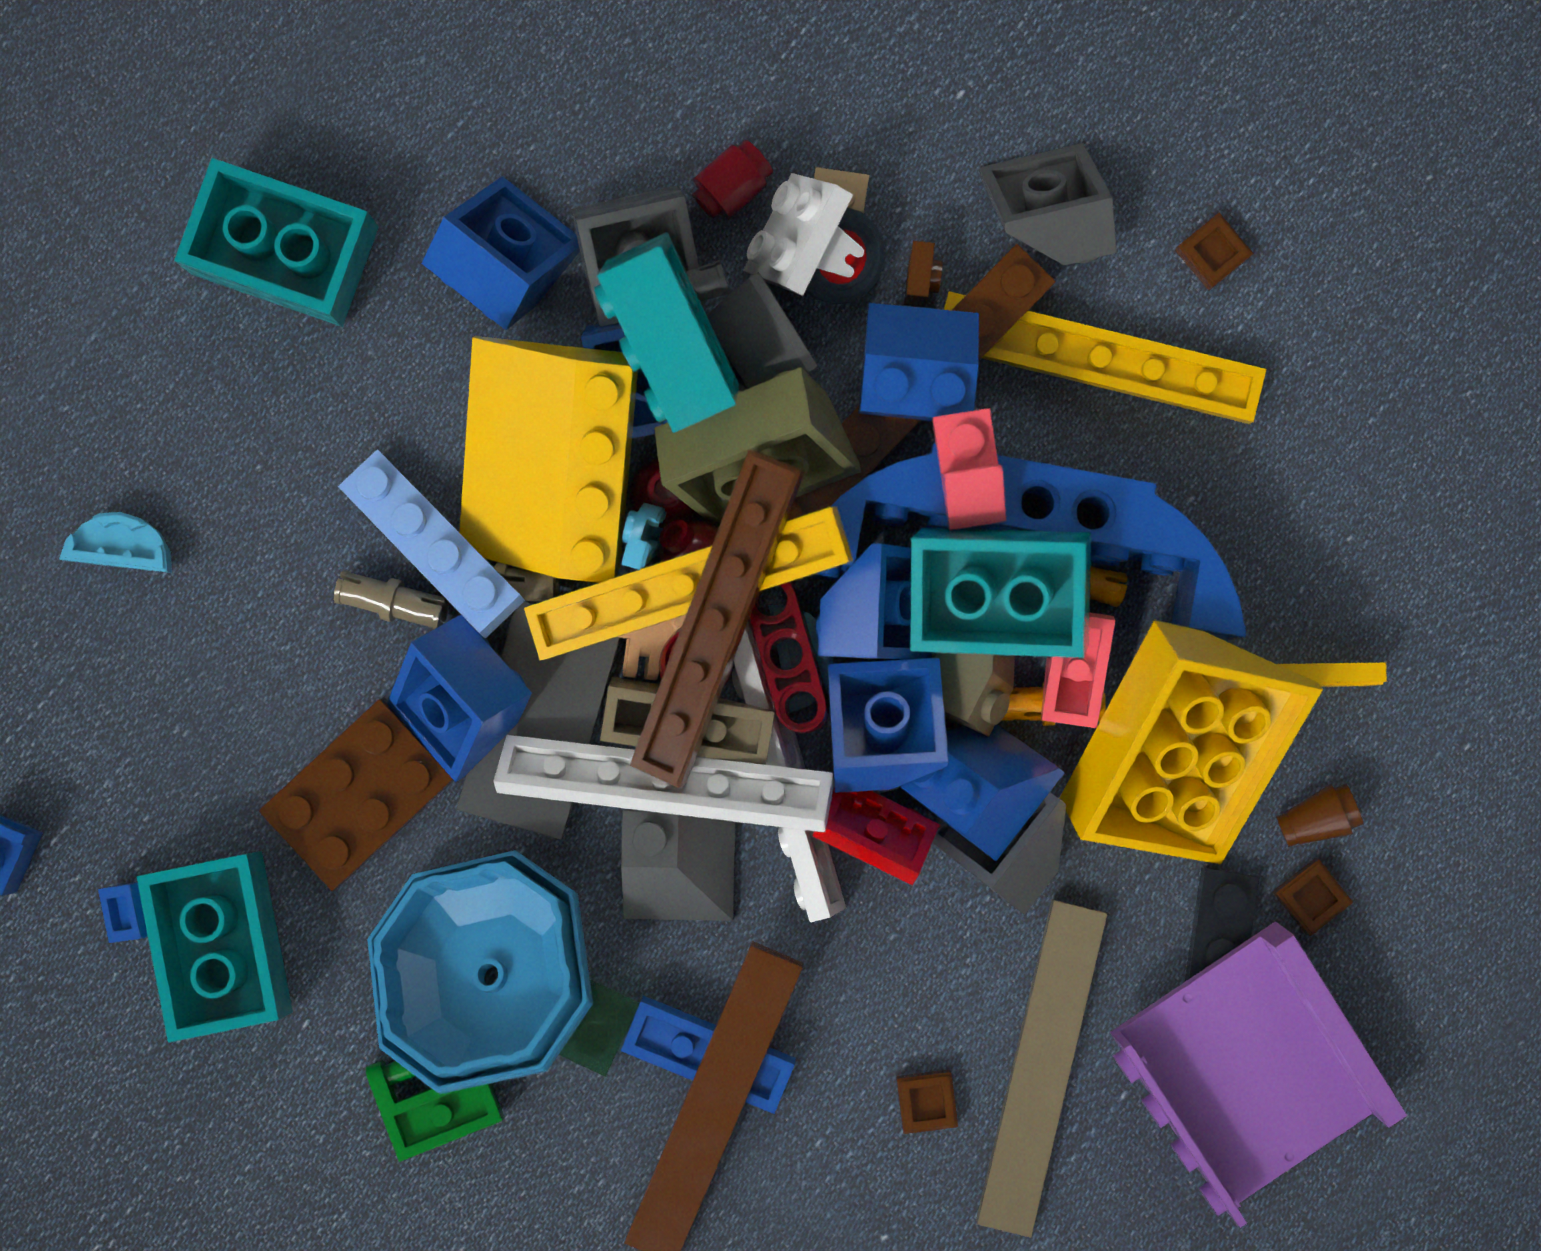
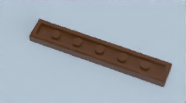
[629,449,806,788]
[624,941,804,1251]

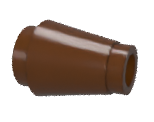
[1276,783,1364,847]

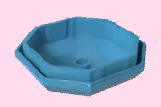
[367,850,593,1094]

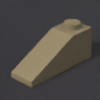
[934,652,1015,737]
[600,676,775,765]

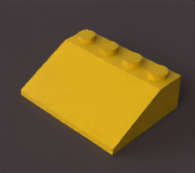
[459,336,638,583]
[1059,620,1323,864]

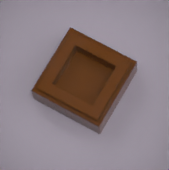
[1175,213,1254,291]
[1272,858,1353,937]
[896,1069,958,1134]

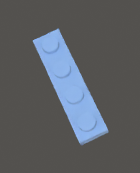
[338,449,525,639]

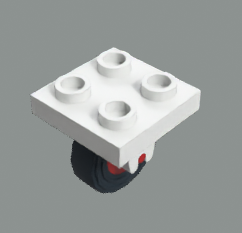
[743,173,885,305]

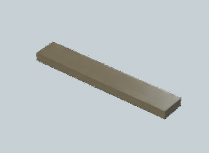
[976,899,1107,1238]

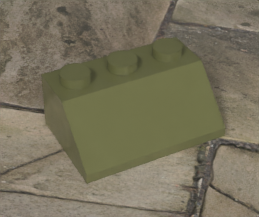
[654,367,861,526]

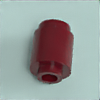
[692,140,773,220]

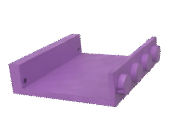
[1110,921,1407,1228]

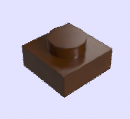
[904,240,943,308]

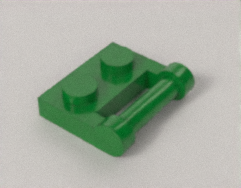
[365,1060,505,1162]

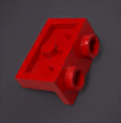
[812,787,940,885]

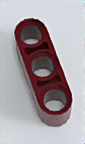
[750,582,830,733]

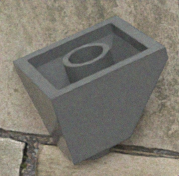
[979,143,1117,265]
[933,792,1066,915]
[621,809,735,921]

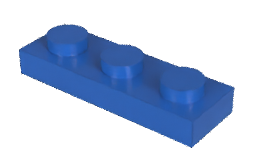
[621,995,796,1114]

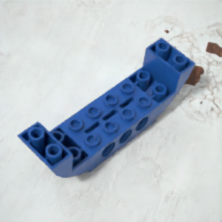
[808,443,1246,642]

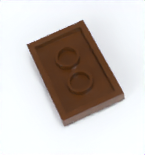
[259,699,454,891]

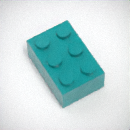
[174,158,379,327]
[594,232,739,433]
[911,528,1091,658]
[136,851,293,1043]

